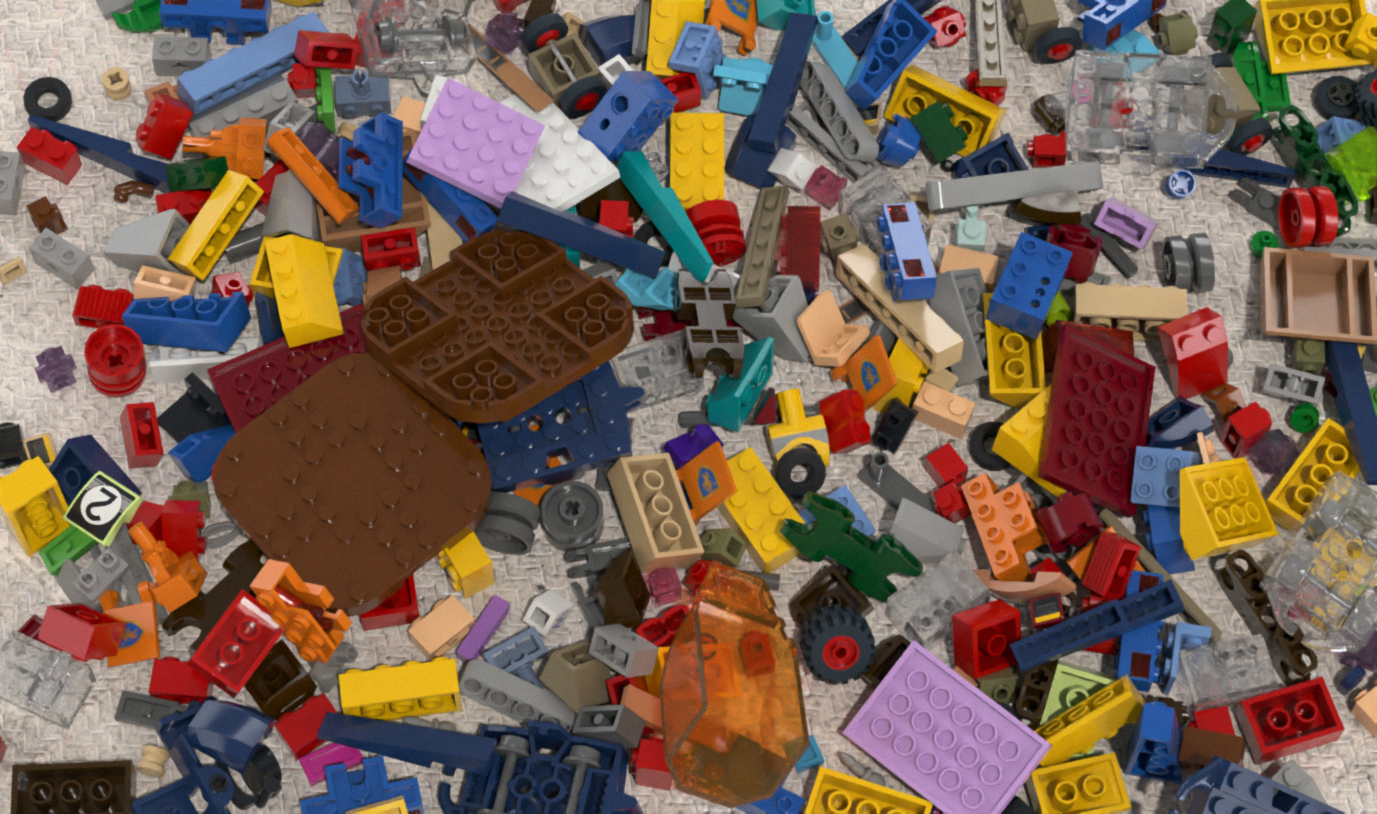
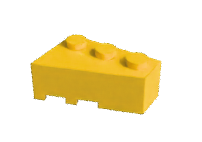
[873,338,930,414]

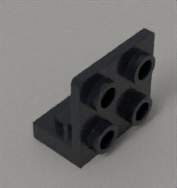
[157,372,231,444]

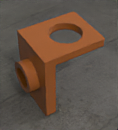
[1201,383,1246,427]

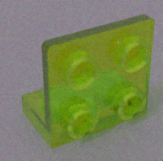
[1325,126,1377,203]

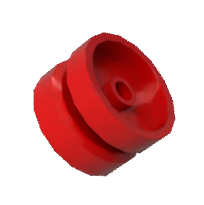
[1278,186,1338,248]

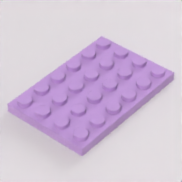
[842,640,1052,814]

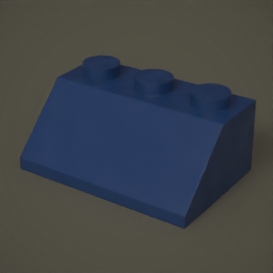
[48,434,142,508]

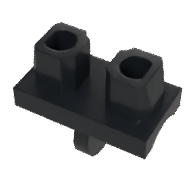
[872,397,919,454]

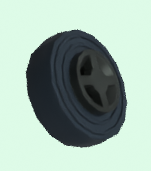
[1314,76,1360,120]

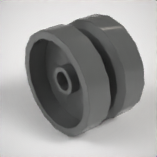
[1162,232,1215,294]
[541,481,604,552]
[474,492,542,555]

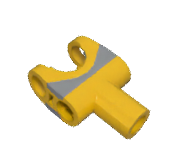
[766,388,830,467]

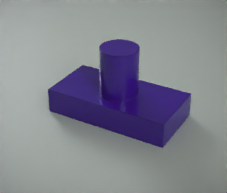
[663,424,724,469]

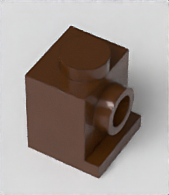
[26,196,68,235]

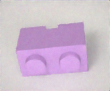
[1094,197,1159,249]

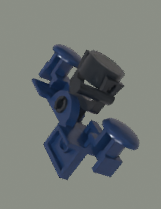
[130,700,282,814]

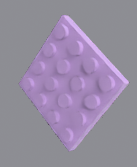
[406,78,545,209]

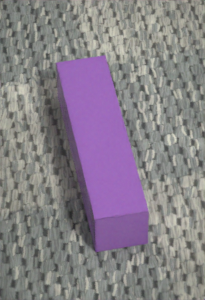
[456,595,511,664]

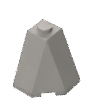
[261,170,321,242]
[104,209,190,276]
[733,275,810,361]
[889,498,967,564]

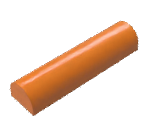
[267,127,360,225]

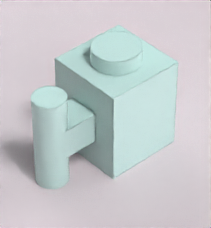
[955,206,986,252]

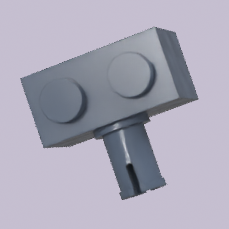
[335,70,391,118]
[483,626,548,689]

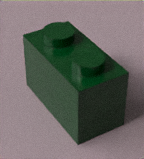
[1208,0,1257,55]
[911,100,969,164]
[165,156,228,192]

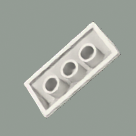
[149,336,265,384]

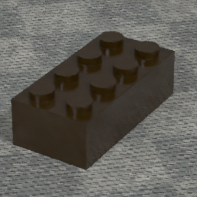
[10,760,137,814]

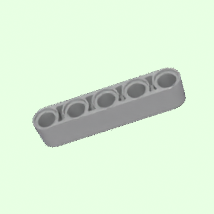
[800,61,879,162]
[459,659,578,736]

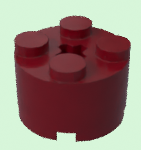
[1046,224,1102,283]
[1035,492,1104,553]

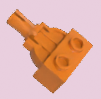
[182,117,267,179]
[128,521,208,613]

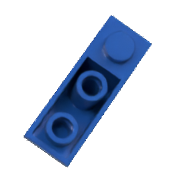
[168,424,236,483]

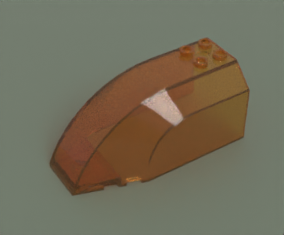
[660,560,810,808]

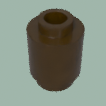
[1033,95,1072,135]

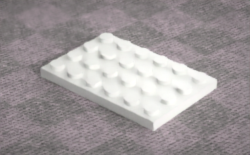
[499,93,620,212]

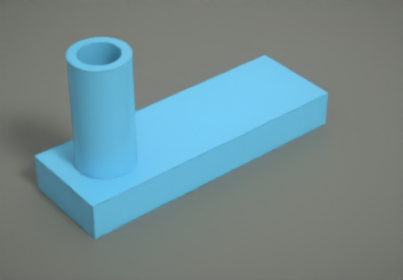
[811,11,859,91]

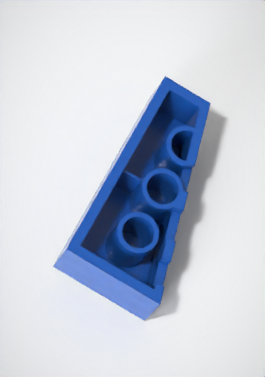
[845,0,937,111]
[122,291,251,352]
[1143,447,1195,575]
[1124,702,1184,784]

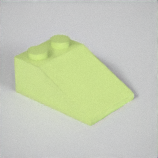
[1039,660,1114,760]

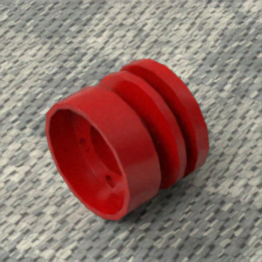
[686,199,747,267]
[84,324,147,397]

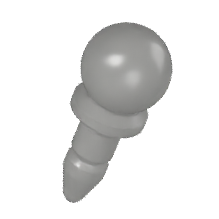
[403,716,457,733]
[840,752,886,787]

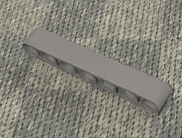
[925,161,1104,211]

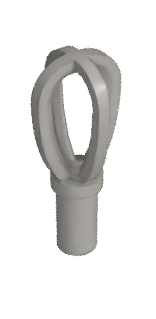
[202,521,243,549]

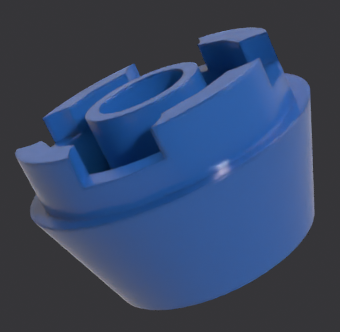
[876,113,921,167]

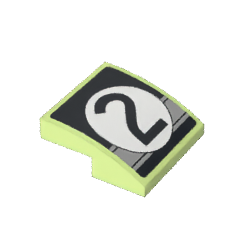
[63,471,143,547]

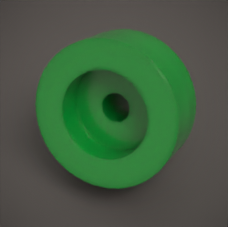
[1250,231,1279,259]
[1291,403,1320,433]

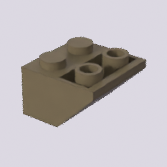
[539,639,612,714]

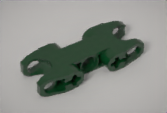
[1272,105,1358,237]
[780,491,923,605]

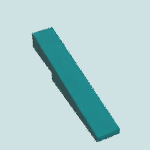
[617,151,713,282]

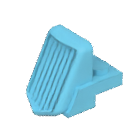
[713,57,773,115]

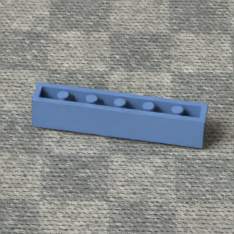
[177,11,329,116]

